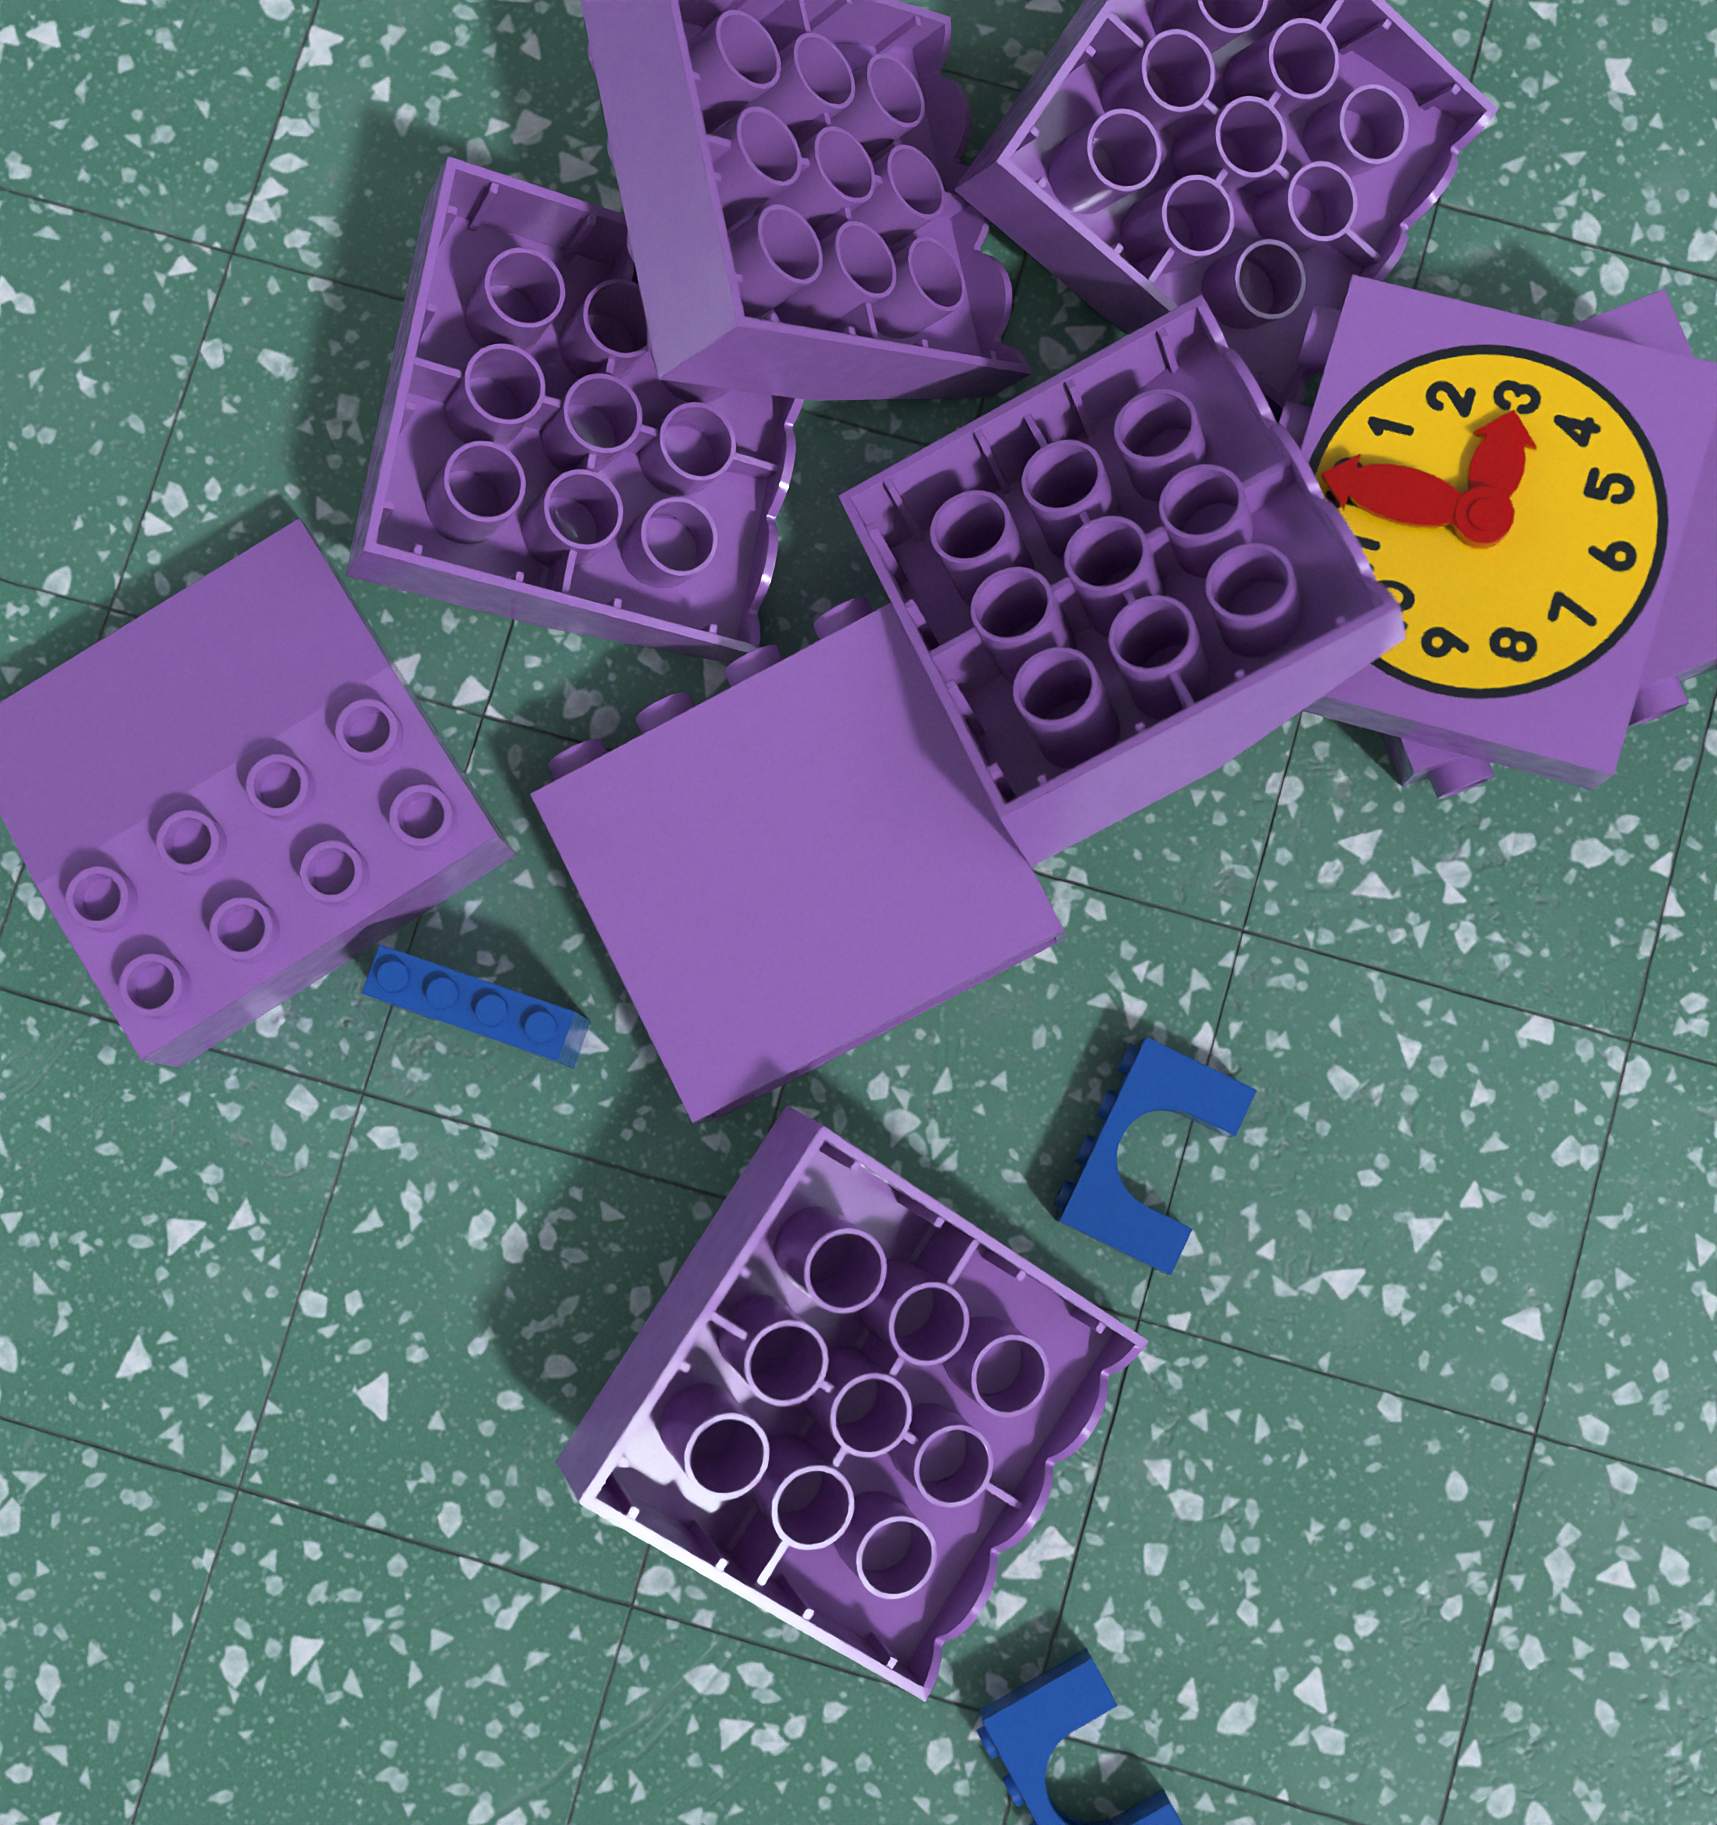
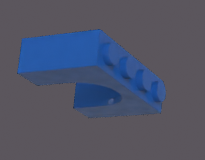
[361,945,591,1069]
[1052,1037,1257,1275]
[977,1648,1183,1825]

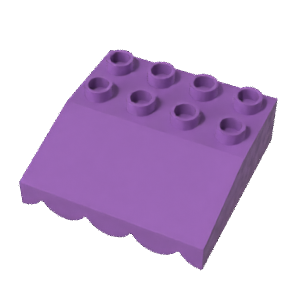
[581,0,1031,401]
[954,0,1498,423]
[345,156,804,664]
[838,294,1406,867]
[0,518,516,1068]
[556,1105,1148,1702]

